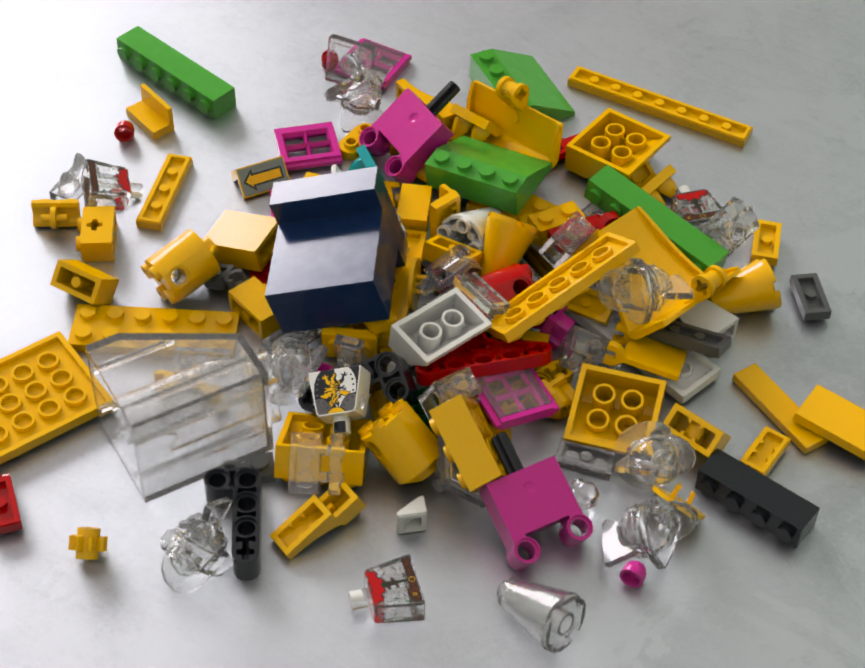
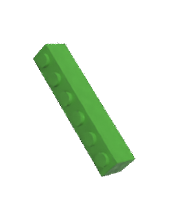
[116,26,236,120]
[584,164,729,272]

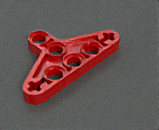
[415,332,552,386]

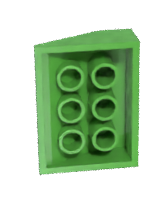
[469,49,575,120]
[425,135,552,215]

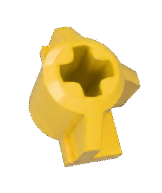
[528,373,575,419]

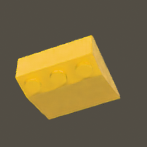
[565,108,671,179]
[563,363,667,460]
[429,394,507,493]
[274,412,374,488]

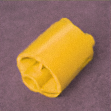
[141,229,221,304]
[358,399,443,484]

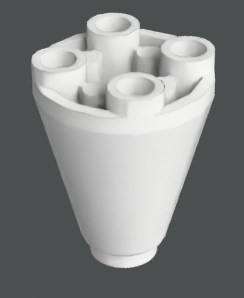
[437,207,502,251]

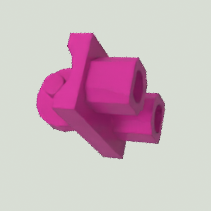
[533,305,576,351]

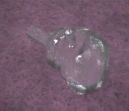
[570,478,600,510]

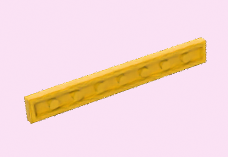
[567,66,753,147]

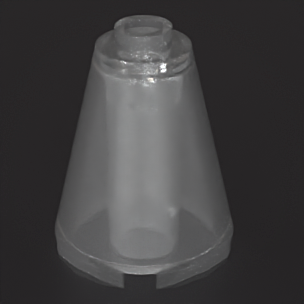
[497,577,586,654]

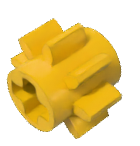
[68,527,108,560]

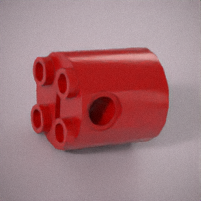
[464,263,534,332]

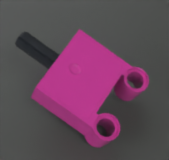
[359,81,460,185]
[479,432,593,571]

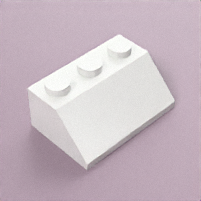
[388,287,492,366]

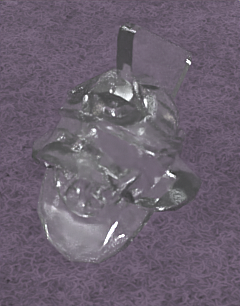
[324,52,387,133]
[596,257,694,324]
[255,331,328,406]
[612,421,696,491]
[602,493,698,570]
[160,497,233,594]

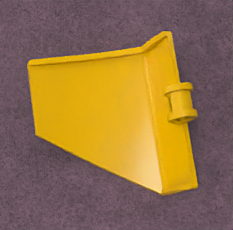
[416,76,563,183]
[598,206,741,340]

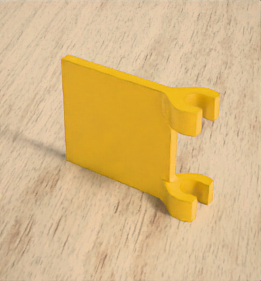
[603,321,687,381]

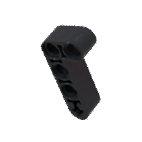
[298,351,418,414]
[204,467,262,581]

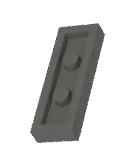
[644,320,732,359]

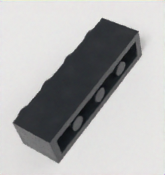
[695,448,820,548]

